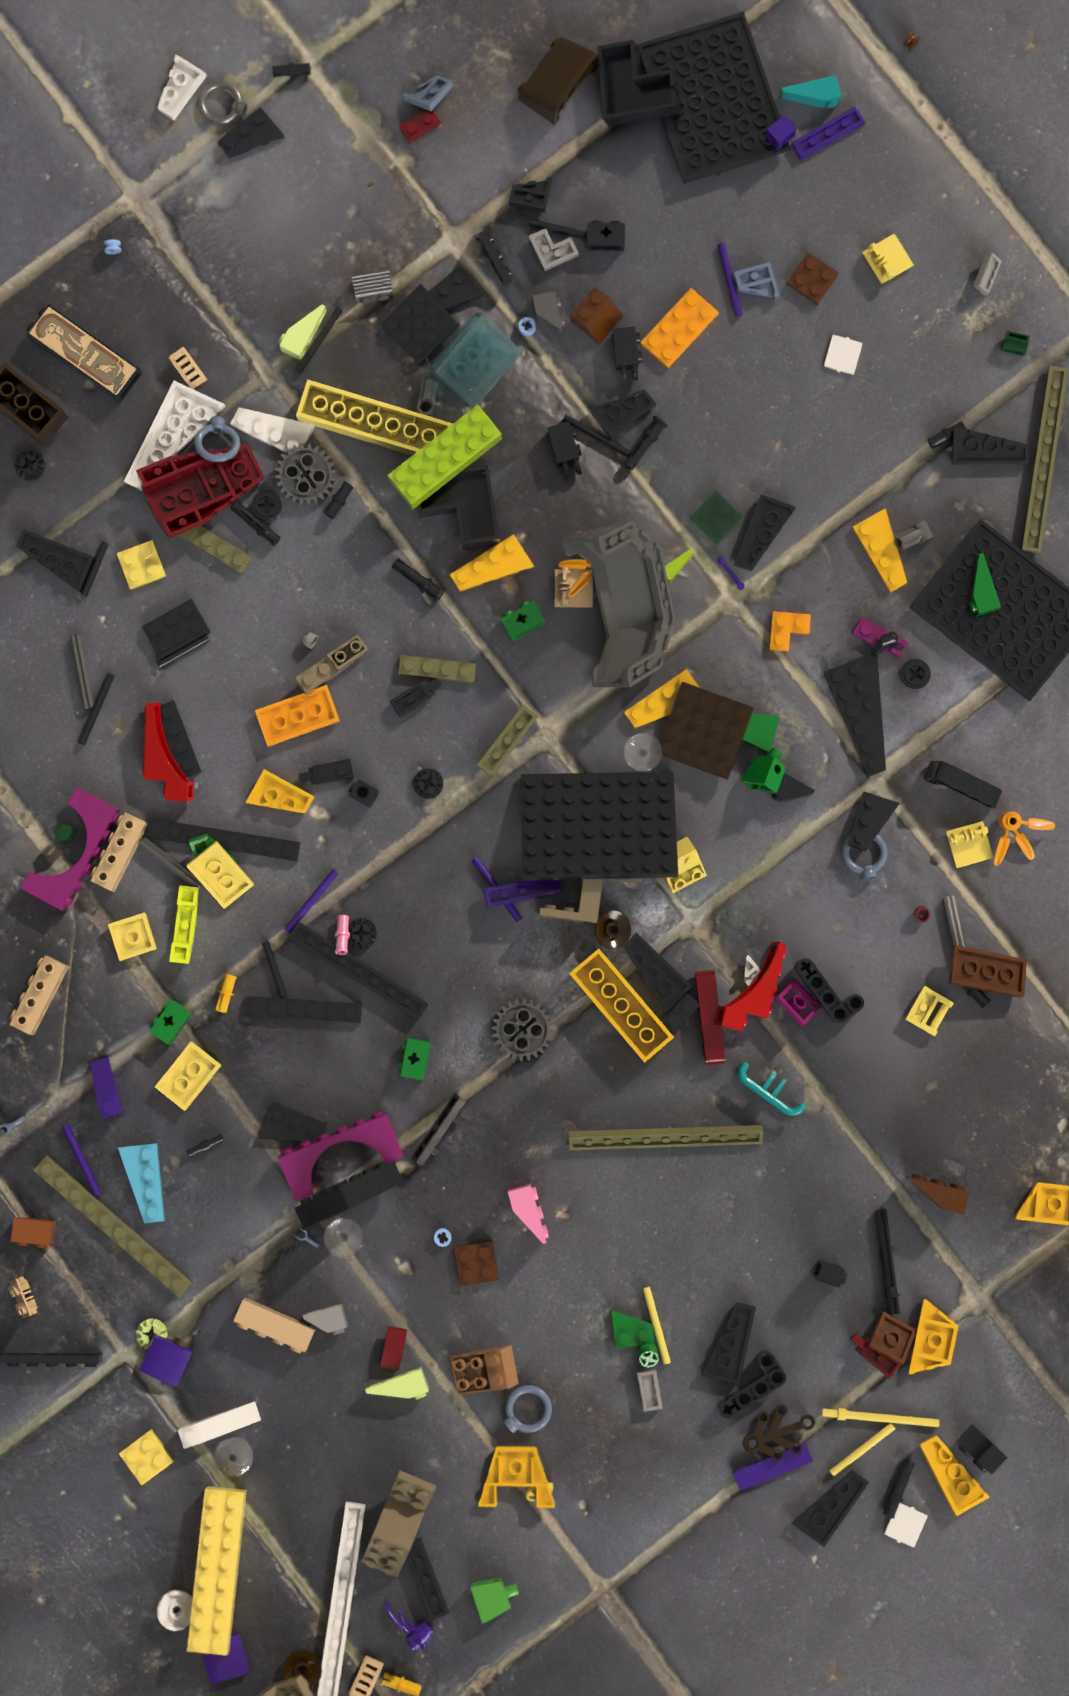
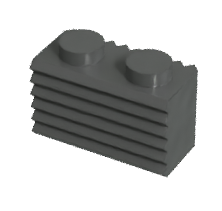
[352,270,394,304]

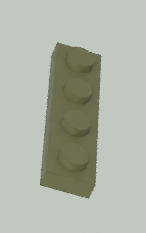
[179,526,252,575]
[398,655,476,683]
[477,705,538,777]

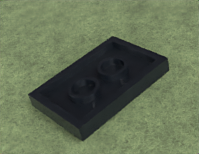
[142,599,211,660]

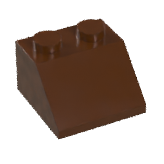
[571,287,623,345]

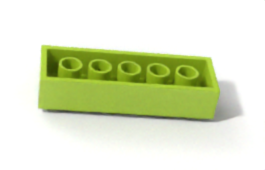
[388,404,502,510]

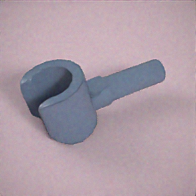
[0,1116,26,1136]
[293,1227,319,1248]

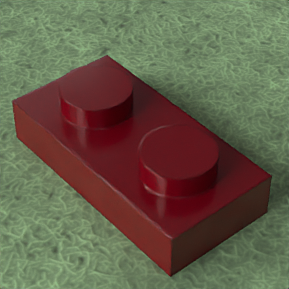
[399,110,441,144]

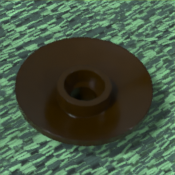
[595,910,631,949]
[283,1650,322,1689]

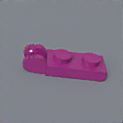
[852,617,908,658]

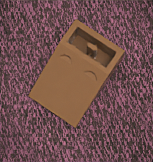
[450,1345,519,1395]

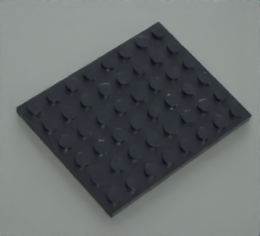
[637,11,791,184]
[909,518,1069,702]
[521,771,678,880]

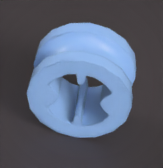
[103,239,121,254]
[519,317,536,336]
[434,1228,451,1247]

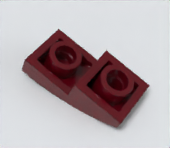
[380,1326,407,1371]

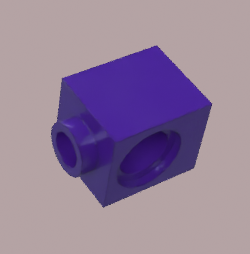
[766,115,797,150]

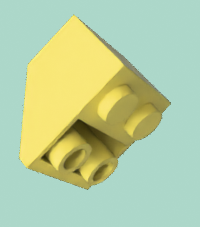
[665,837,707,893]

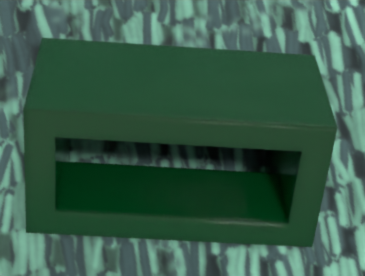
[1001,330,1030,356]
[54,823,77,844]

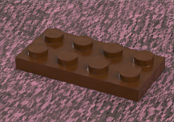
[949,945,1027,998]

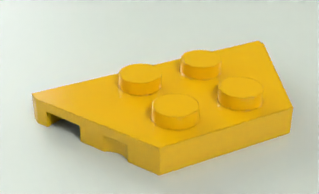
[1015,1182,1069,1225]
[908,1299,958,1374]

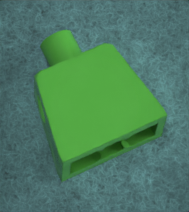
[470,1578,519,1623]

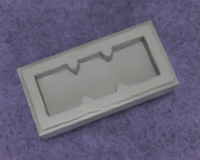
[973,252,1002,295]
[636,1369,663,1412]

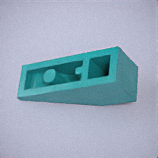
[780,75,842,108]

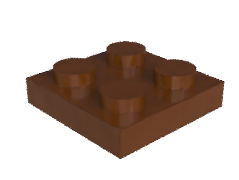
[786,252,839,305]
[454,1241,499,1286]
[867,1311,917,1366]

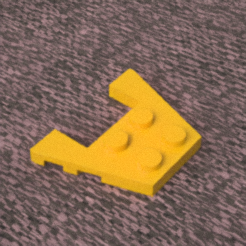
[478,1446,555,1508]

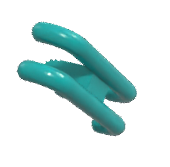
[737,1062,806,1116]

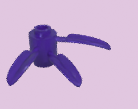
[384,1602,435,1651]

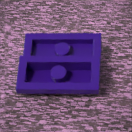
[139,1335,192,1387]
[202,1633,250,1684]

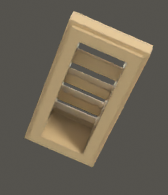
[169,347,207,390]
[348,1655,384,1696]

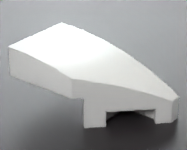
[743,955,760,986]

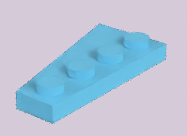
[118,1143,165,1223]

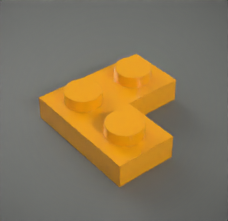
[769,611,811,652]

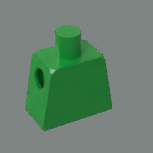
[742,714,780,754]
[741,748,786,793]

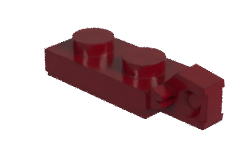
[849,1333,900,1379]

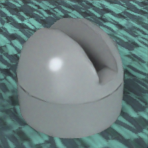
[302,632,318,649]

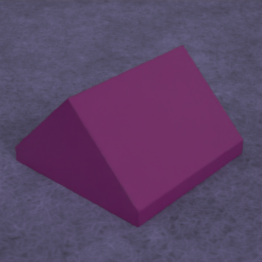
[774,979,821,1027]

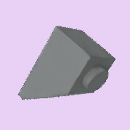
[303,1303,348,1335]

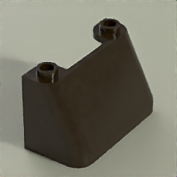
[517,37,599,125]

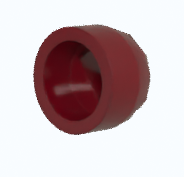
[914,906,930,922]

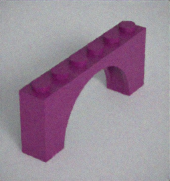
[21,787,120,911]
[278,1111,404,1201]

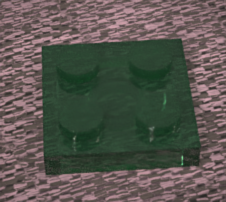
[689,491,743,544]

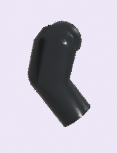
[872,632,898,655]

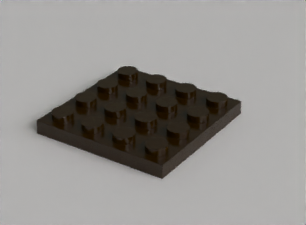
[656,682,755,780]

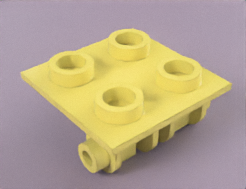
[862,234,914,284]
[946,821,994,868]

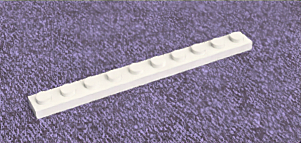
[317,1501,366,1696]

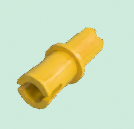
[216,974,237,1013]
[381,1672,421,1696]

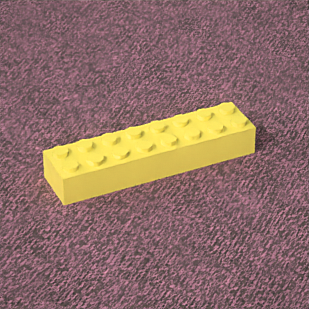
[296,380,453,456]
[187,1486,247,1655]

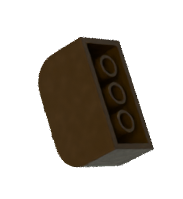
[0,363,69,446]

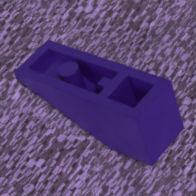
[90,1057,125,1119]

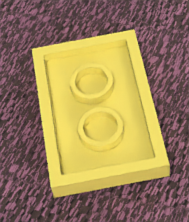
[187,841,254,909]
[155,1041,222,1111]

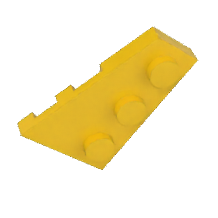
[245,769,315,814]

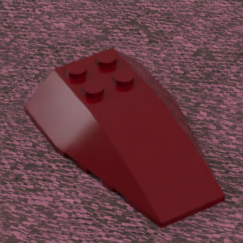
[136,444,265,538]

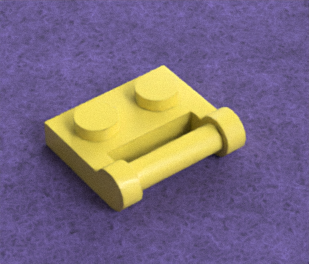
[905,986,954,1037]

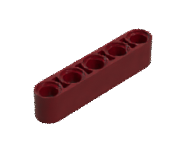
[695,970,725,1066]

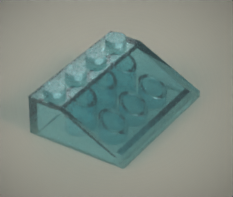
[428,313,522,408]

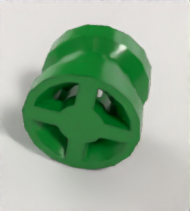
[638,1342,659,1367]

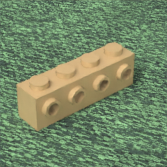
[91,812,148,892]
[10,955,69,1035]
[234,1298,316,1353]

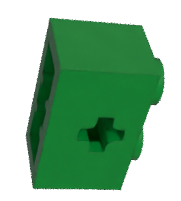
[500,601,545,642]
[150,1000,193,1045]
[398,1038,431,1080]

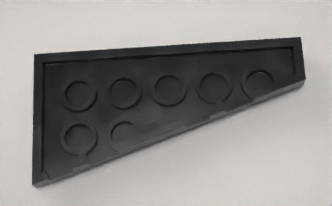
[824,652,886,778]

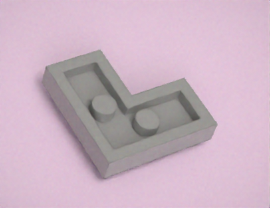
[529,228,579,271]

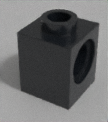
[348,779,380,809]

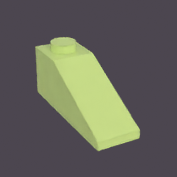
[279,305,327,361]
[365,1367,429,1400]

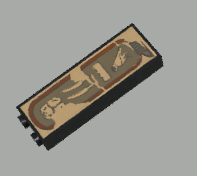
[26,304,143,403]

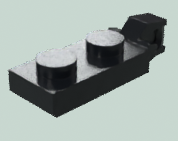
[389,678,441,718]
[299,759,354,785]

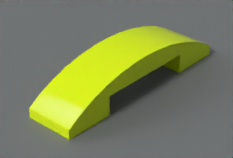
[169,885,199,964]

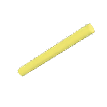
[642,1286,671,1365]
[829,1423,895,1477]

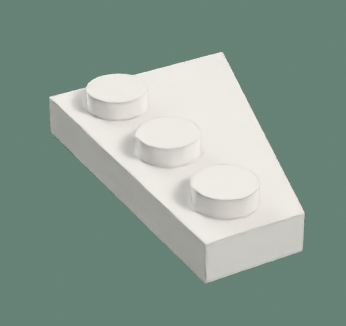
[158,55,207,120]

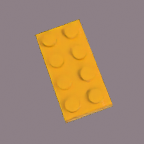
[640,288,719,369]
[255,685,340,747]

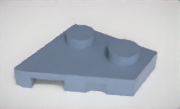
[402,75,453,111]
[733,262,780,299]

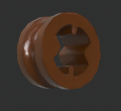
[903,31,920,51]

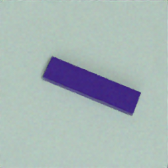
[791,106,865,161]
[483,880,562,908]
[733,1442,813,1491]

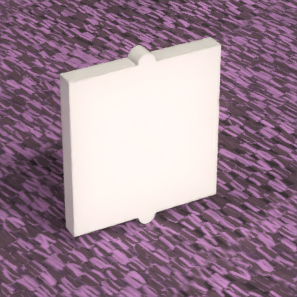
[824,335,863,375]
[884,1503,927,1547]

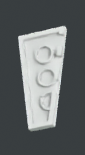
[230,408,315,455]

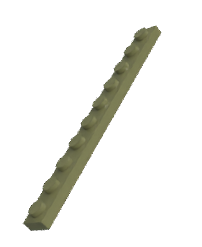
[1021,366,1068,554]
[569,1125,763,1150]
[33,1155,193,1298]

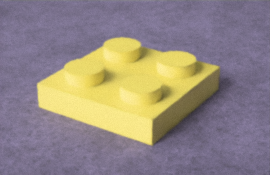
[117,540,166,590]
[108,912,157,961]
[119,1429,174,1486]

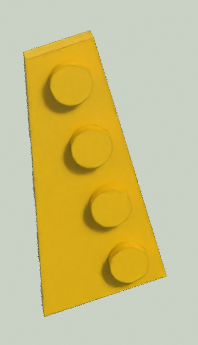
[852,508,907,593]
[450,534,534,592]
[624,669,700,729]
[918,1435,990,1516]

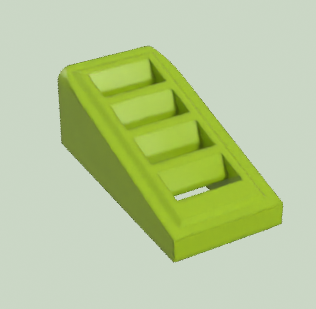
[665,549,694,583]

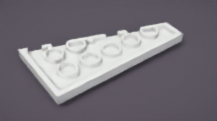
[124,381,225,491]

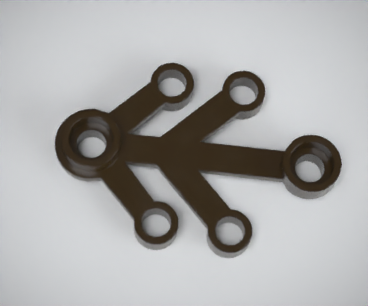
[743,1405,815,1461]

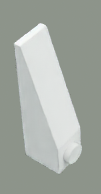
[178,1401,261,1449]

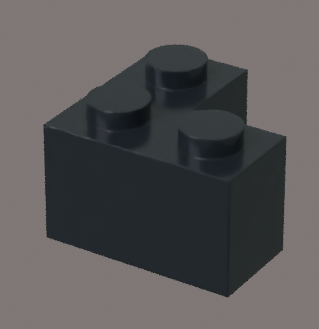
[956,1424,1008,1475]

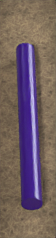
[718,243,743,317]
[472,856,523,923]
[284,869,338,933]
[62,1124,102,1197]

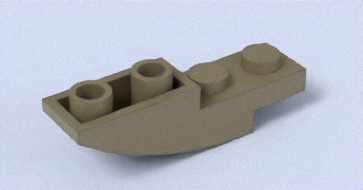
[295,634,369,695]

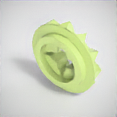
[136,1319,167,1349]

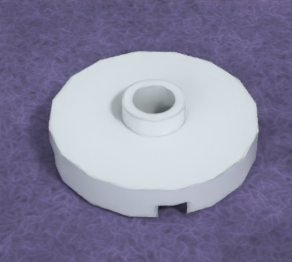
[157,1590,193,1631]

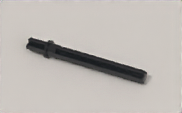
[875,1209,900,1315]

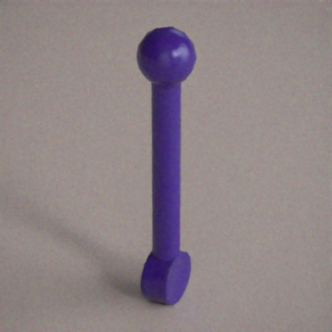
[717,557,745,590]

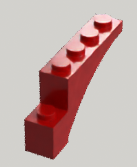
[142,702,194,802]
[714,942,786,1031]

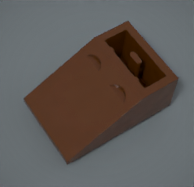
[906,1173,969,1215]

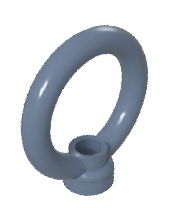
[194,416,240,462]
[842,835,888,880]
[504,1385,552,1434]

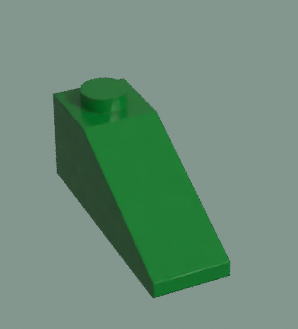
[969,553,1001,617]

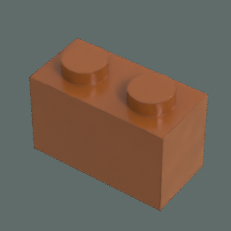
[11,1217,56,1248]

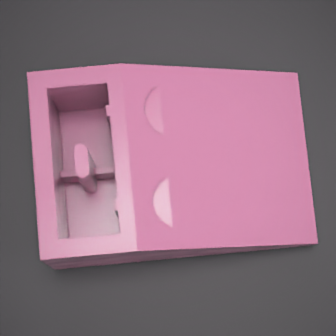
[508,1184,549,1244]

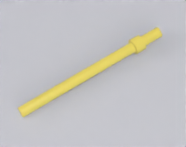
[822,1408,939,1427]

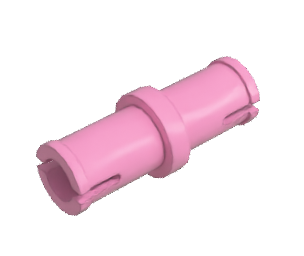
[334,915,350,955]

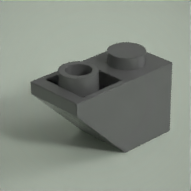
[532,291,565,333]

